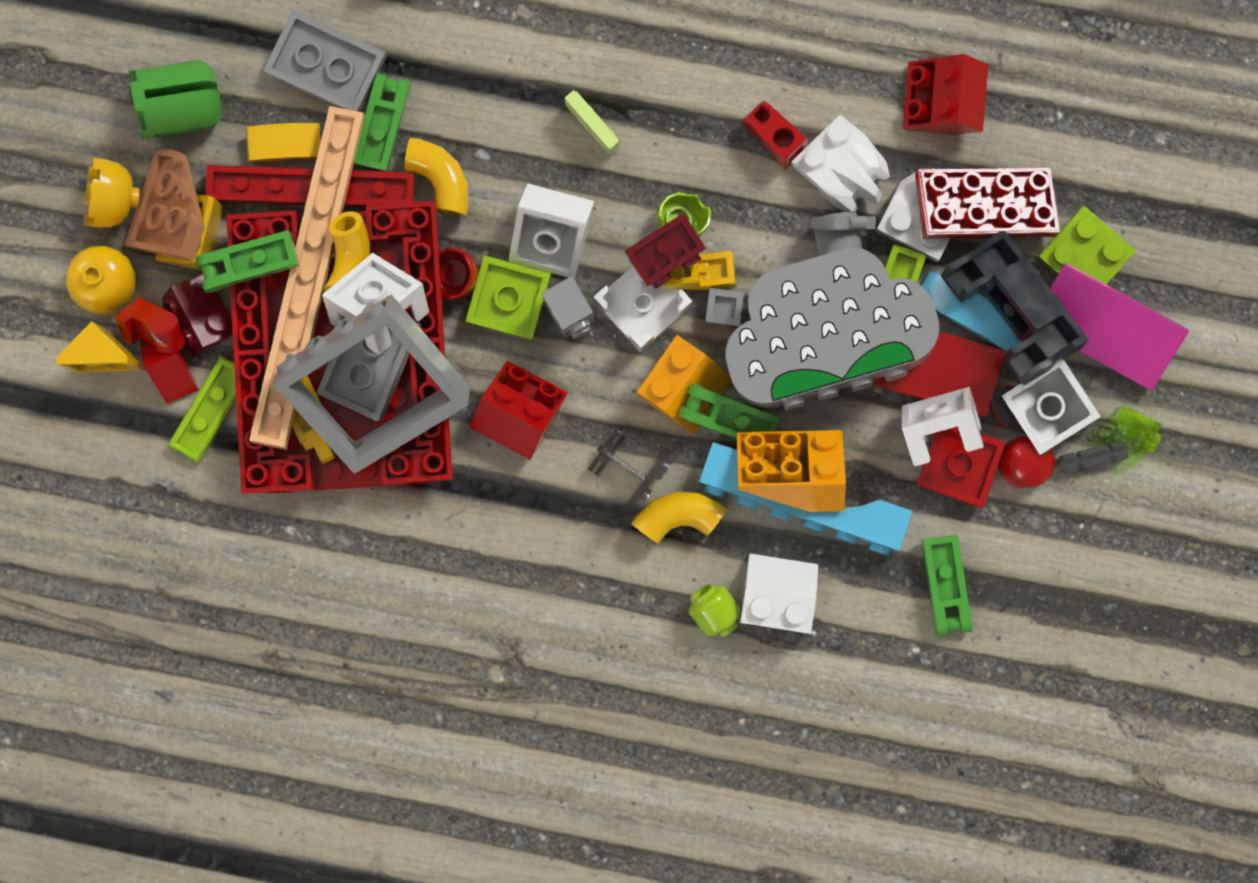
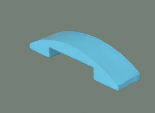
[921,271,1020,354]

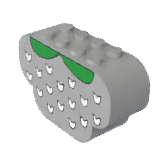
[725,248,939,411]

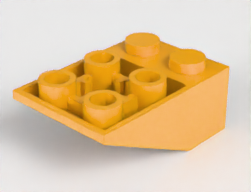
[737,430,846,512]

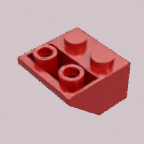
[902,54,989,135]
[469,360,568,460]

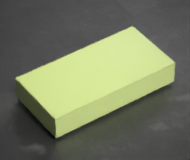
[564,90,619,157]

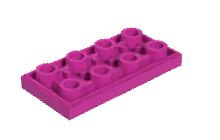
[1049,262,1189,391]

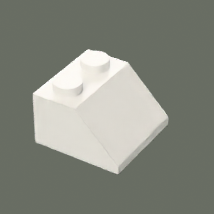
[508,184,594,279]
[1002,359,1101,455]
[739,554,818,634]

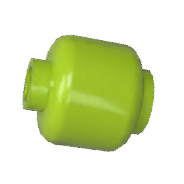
[689,583,741,637]

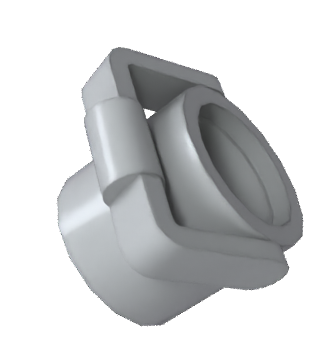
[810,212,876,256]

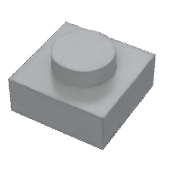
[705,288,744,328]

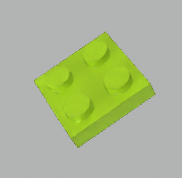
[1037,206,1137,284]
[465,255,551,341]

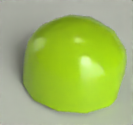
[656,192,711,238]

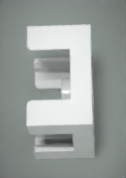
[322,253,429,355]
[594,266,692,353]
[902,387,983,467]

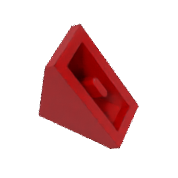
[139,340,199,404]

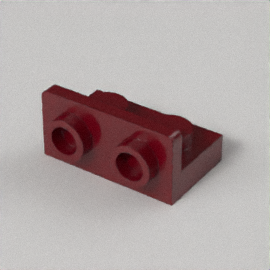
[623,213,706,289]

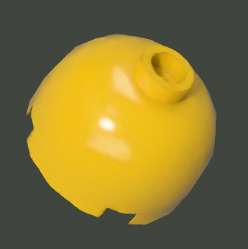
[83,157,139,228]
[66,246,138,315]

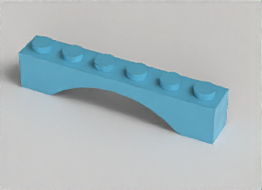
[698,442,913,556]

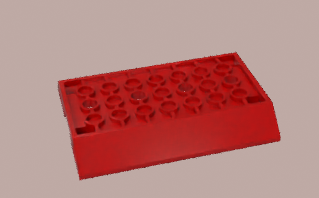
[226,201,453,494]

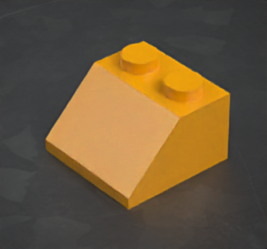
[637,335,732,436]

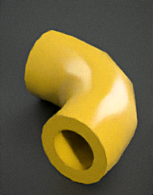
[405,137,469,218]
[322,211,370,293]
[630,491,728,544]

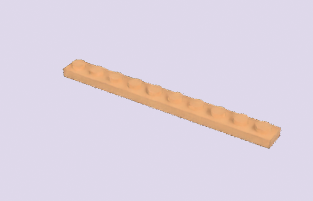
[249,106,365,450]

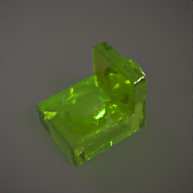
[1110,406,1162,457]

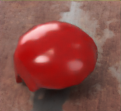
[439,247,479,300]
[998,436,1056,488]

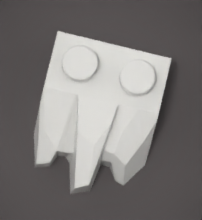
[792,115,890,212]
[876,172,950,262]

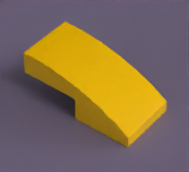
[246,123,321,163]
[664,250,736,290]

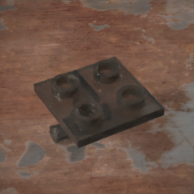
[587,429,673,511]

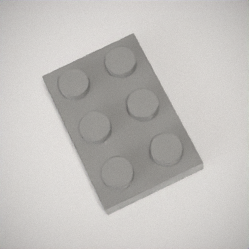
[263,10,387,112]
[316,321,421,422]

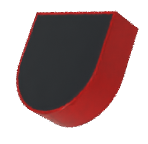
[989,385,1016,427]

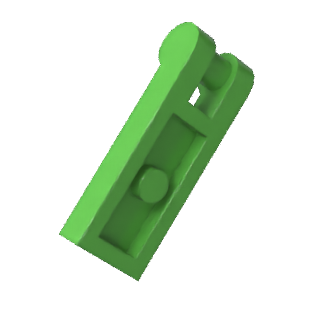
[354,73,412,172]
[195,230,300,292]
[678,383,780,438]
[921,534,972,637]

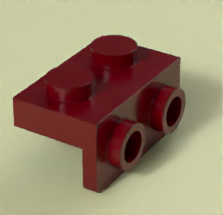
[162,274,233,358]

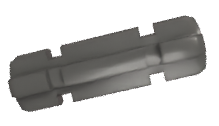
[1059,441,1129,474]

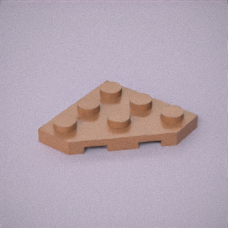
[124,148,205,261]

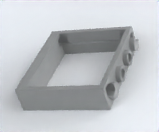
[273,294,470,474]

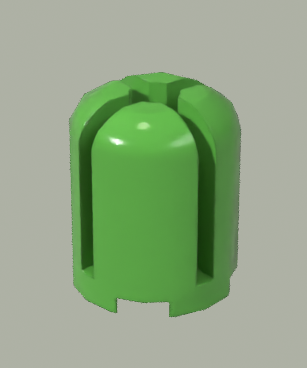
[129,60,222,140]

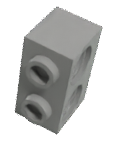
[541,276,594,339]

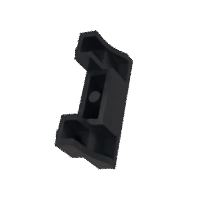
[940,230,1089,385]

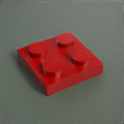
[916,426,1006,509]

